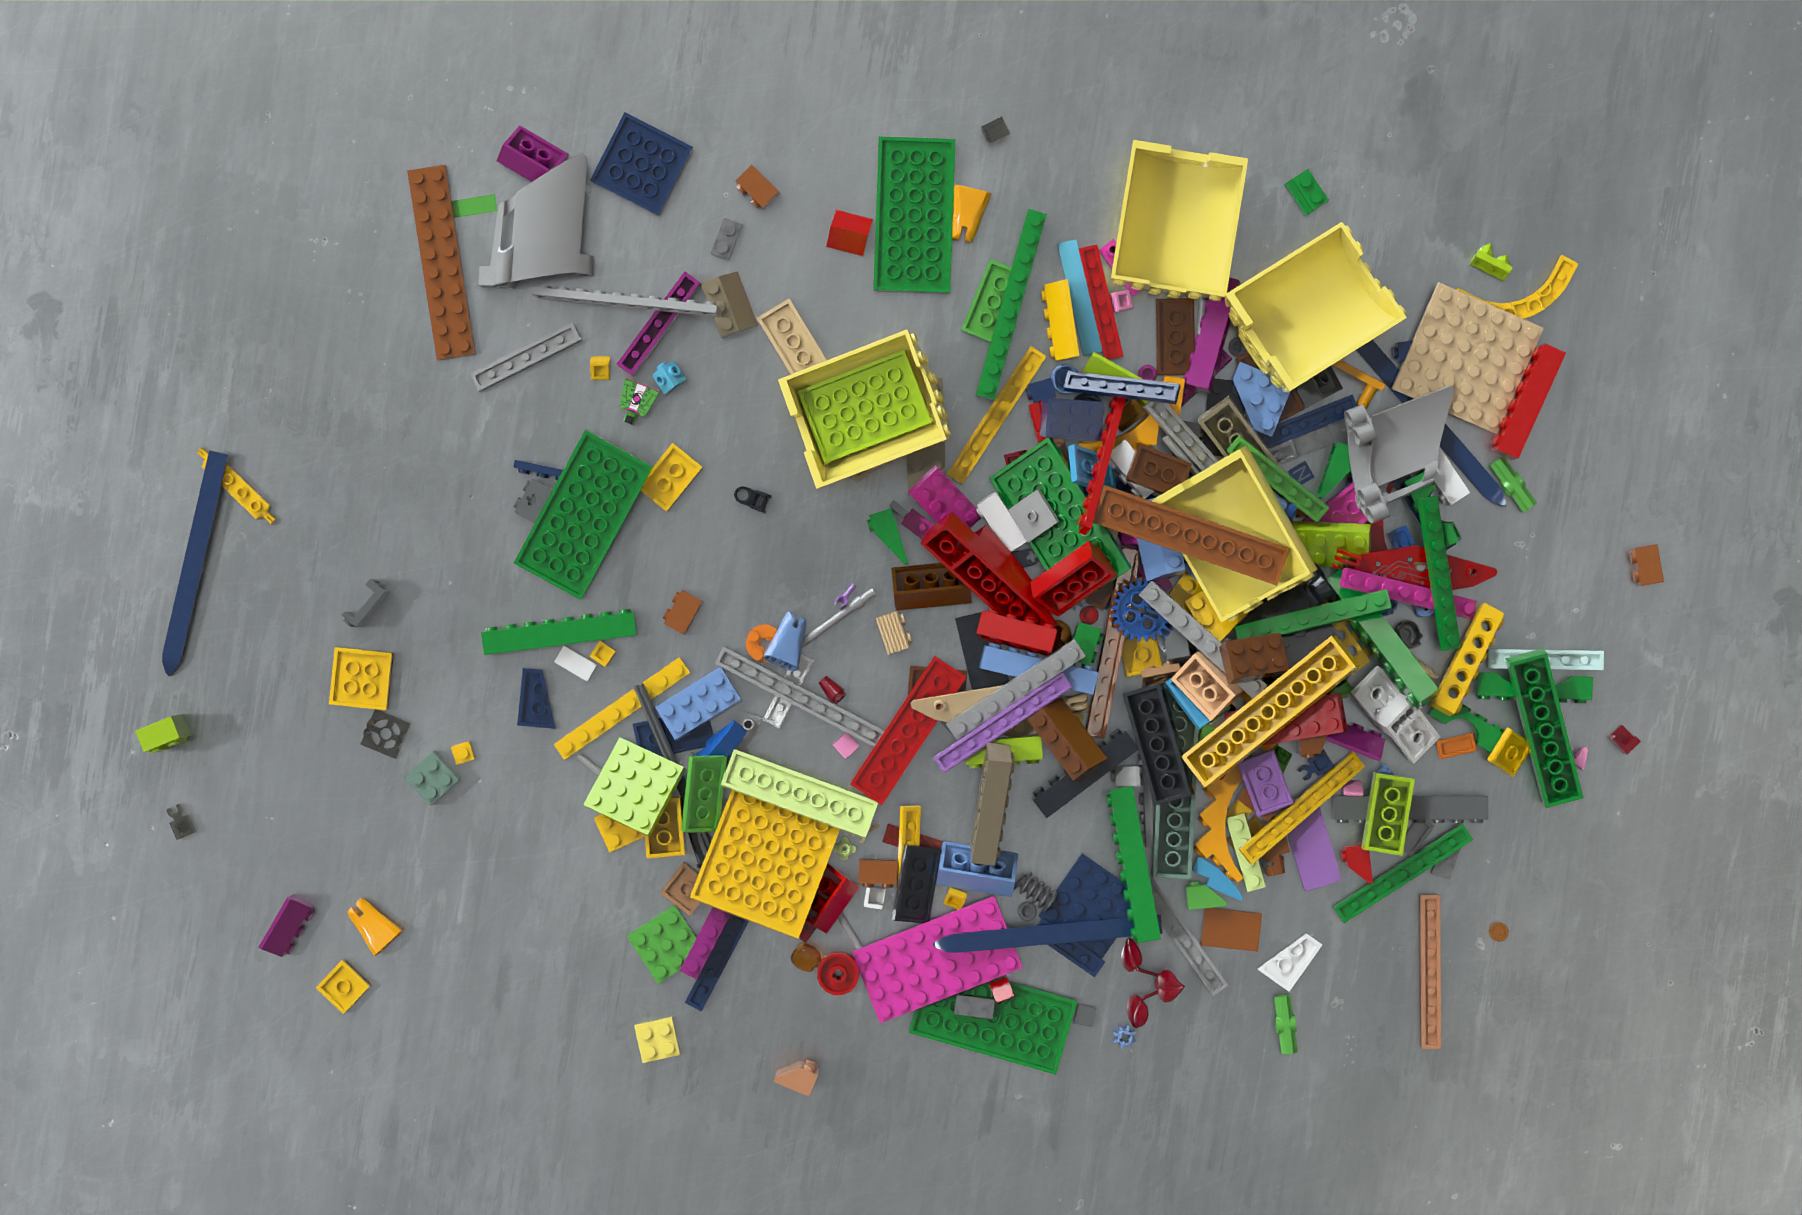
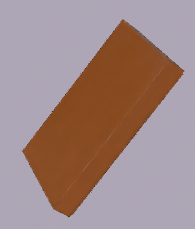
[1200,908,1262,952]

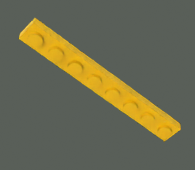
[946,346,1046,485]
[553,657,691,760]
[1238,752,1365,864]

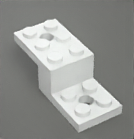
[1350,666,1440,764]

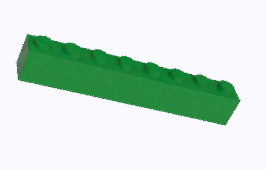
[481,609,638,655]

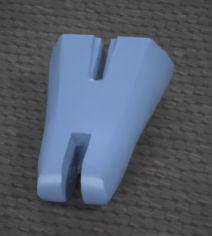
[763,612,806,671]

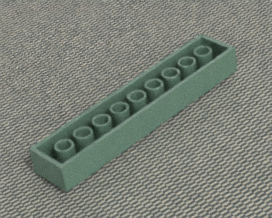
[1151,685,1199,879]

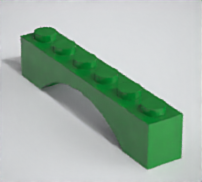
[1474,672,1593,704]

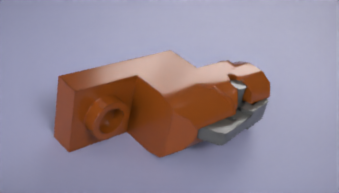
[1259,814,1290,877]

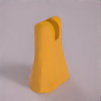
[952,185,992,243]
[346,898,403,957]

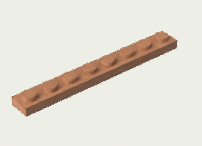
[1420,894,1441,1049]

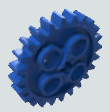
[1111,579,1169,642]

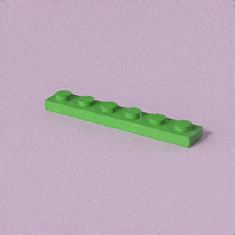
[1227,435,1329,522]

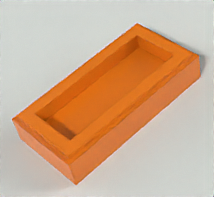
[1435,732,1477,760]

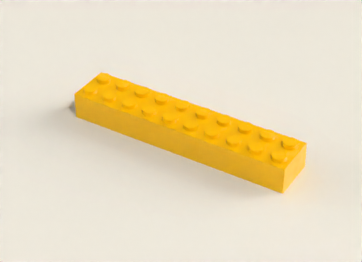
[1181,636,1360,787]

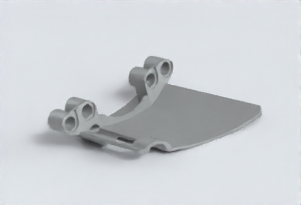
[478,152,594,289]
[1344,385,1455,524]

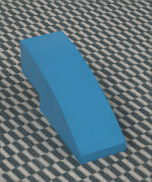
[1192,856,1243,901]

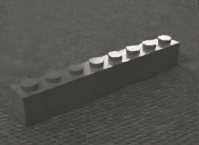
[1332,795,1488,823]

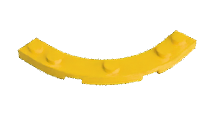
[1456,255,1579,319]

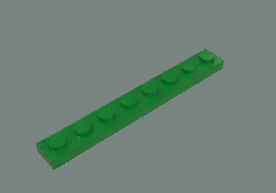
[1417,496,1461,651]
[1235,589,1392,639]
[1333,823,1473,924]

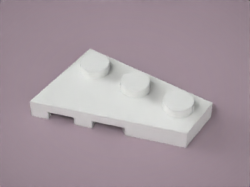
[1257,933,1322,991]

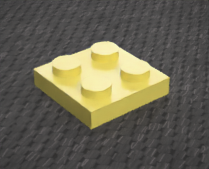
[634,1017,680,1063]

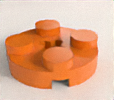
[746,624,777,663]

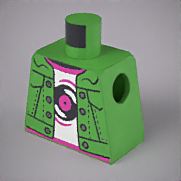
[619,377,661,425]

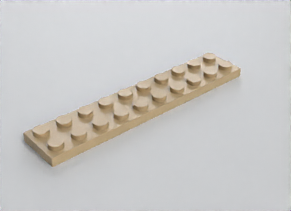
[757,299,889,482]

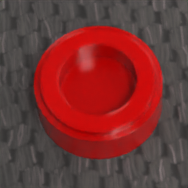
[1079,606,1099,625]

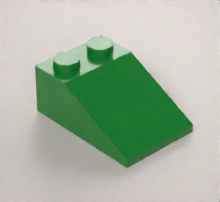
[1316,442,1351,499]
[867,508,909,565]

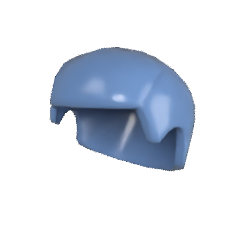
[1051,363,1078,394]

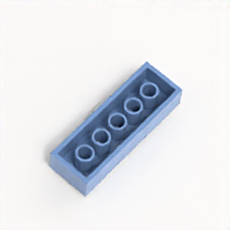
[979,642,1099,695]

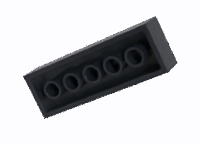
[1123,683,1195,806]
[1032,729,1138,819]

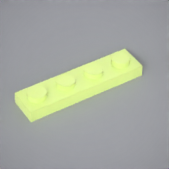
[1226,813,1267,892]

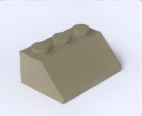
[701,271,758,339]

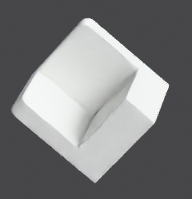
[864,887,886,910]

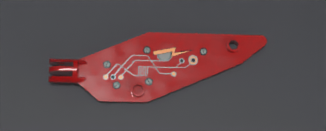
[1332,545,1497,590]

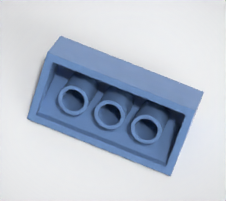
[1137,498,1186,582]
[936,841,1018,897]

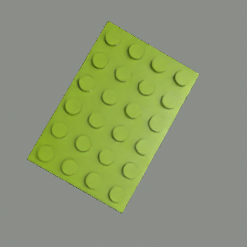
[797,350,933,464]

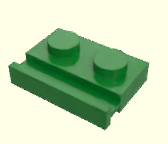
[1284,169,1329,216]

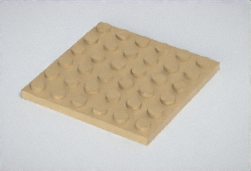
[1391,282,1544,434]

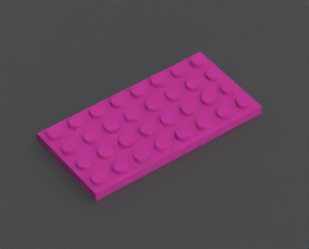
[852,895,1023,1023]

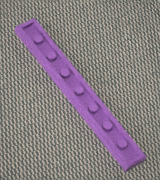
[933,672,1073,773]

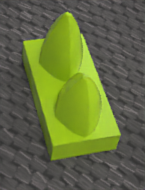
[1470,243,1513,281]

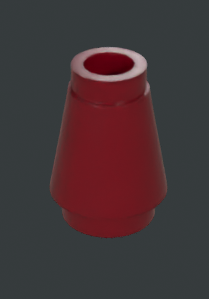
[818,676,846,704]

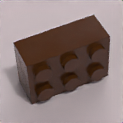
[1219,632,1289,685]

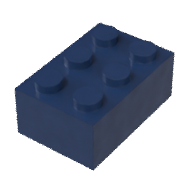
[1040,397,1105,441]

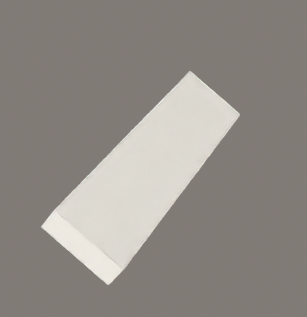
[763,654,814,729]

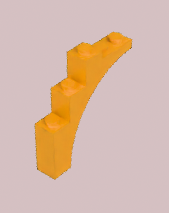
[1078,375,1185,452]
[1193,765,1243,883]

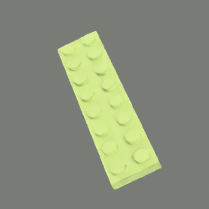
[720,749,878,839]

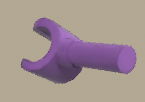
[834,584,856,610]

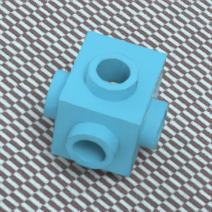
[652,361,687,394]

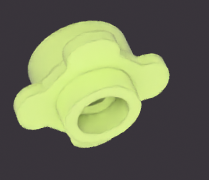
[833,837,856,860]

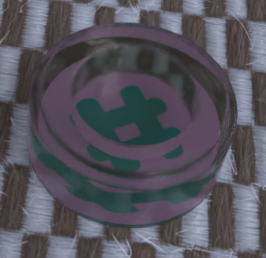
[1228,337,1247,357]

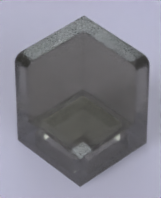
[981,116,1010,146]

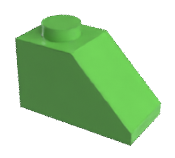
[1185,881,1227,910]

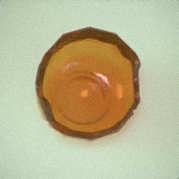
[790,943,822,972]

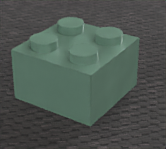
[404,751,461,806]

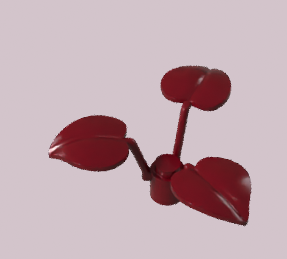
[1121,938,1185,1029]

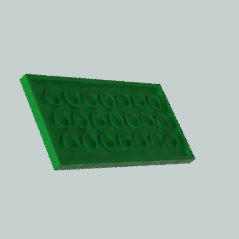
[873,136,956,293]
[514,429,654,600]
[989,437,1132,607]
[908,978,1077,1075]

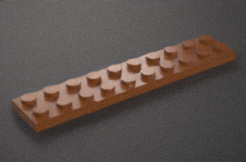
[407,165,475,360]
[1093,485,1290,586]

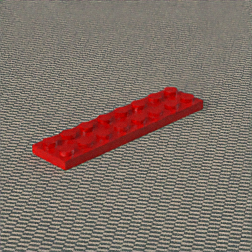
[850,656,966,805]

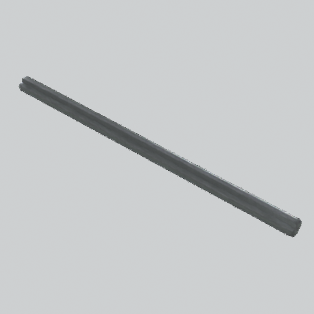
[634,683,711,854]

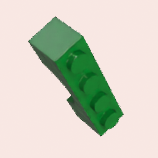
[1404,471,1462,547]
[1426,695,1504,754]

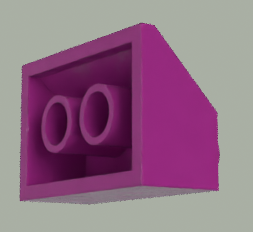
[496,125,569,182]
[1326,723,1386,762]
[258,894,314,957]

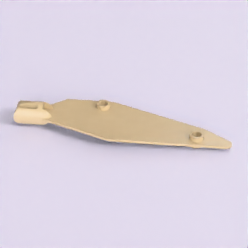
[911,685,1089,737]

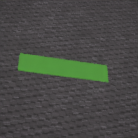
[452,194,498,218]

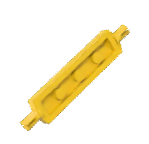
[196,447,276,525]

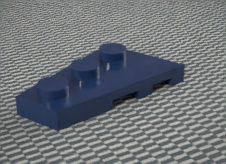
[517,668,555,729]

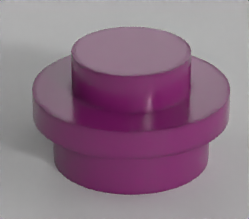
[1138,365,1157,381]

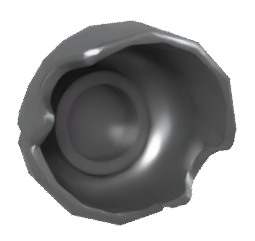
[1394,620,1423,649]

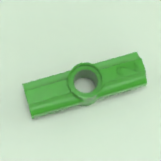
[1490,456,1537,512]
[1274,995,1298,1054]

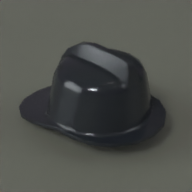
[1305,562,1336,606]

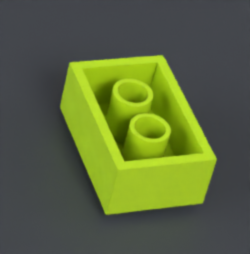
[135,714,192,754]

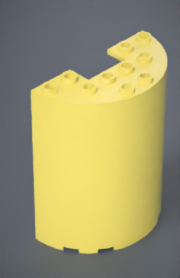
[1111,140,1248,301]
[1225,222,1407,393]
[778,329,951,489]
[1152,446,1317,622]

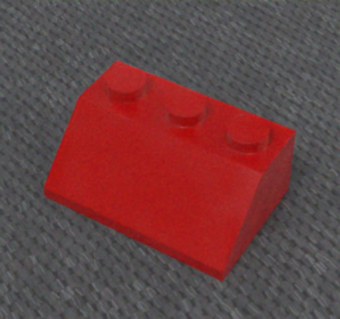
[806,863,860,934]

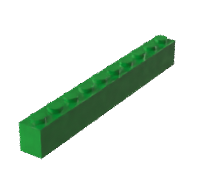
[976,209,1047,401]

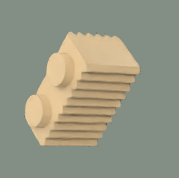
[876,611,912,655]

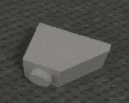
[1111,765,1141,786]

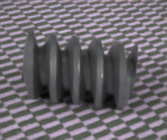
[1014,872,1057,912]

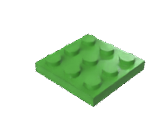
[627,905,697,984]

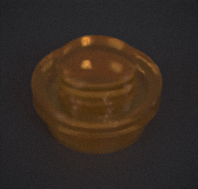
[1489,922,1509,942]

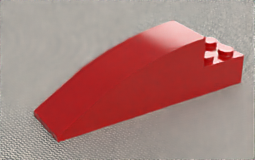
[920,511,1057,627]

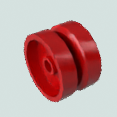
[817,951,859,995]

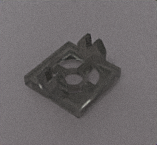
[360,709,411,759]

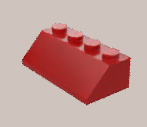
[1030,541,1117,617]
[976,609,1058,656]

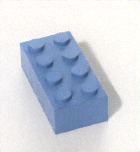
[655,667,742,741]

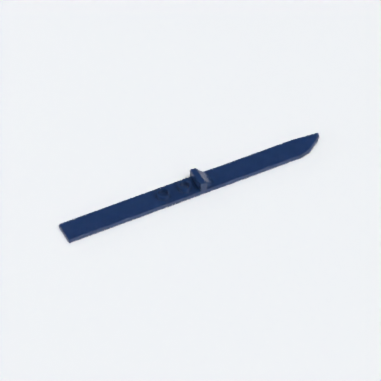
[1356,340,1506,507]
[162,450,228,676]
[933,914,1163,953]

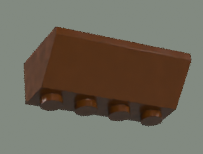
[891,563,972,611]
[1027,698,1108,782]

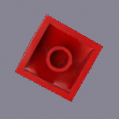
[826,210,873,256]

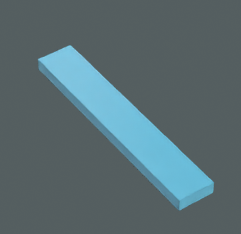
[1057,240,1102,356]

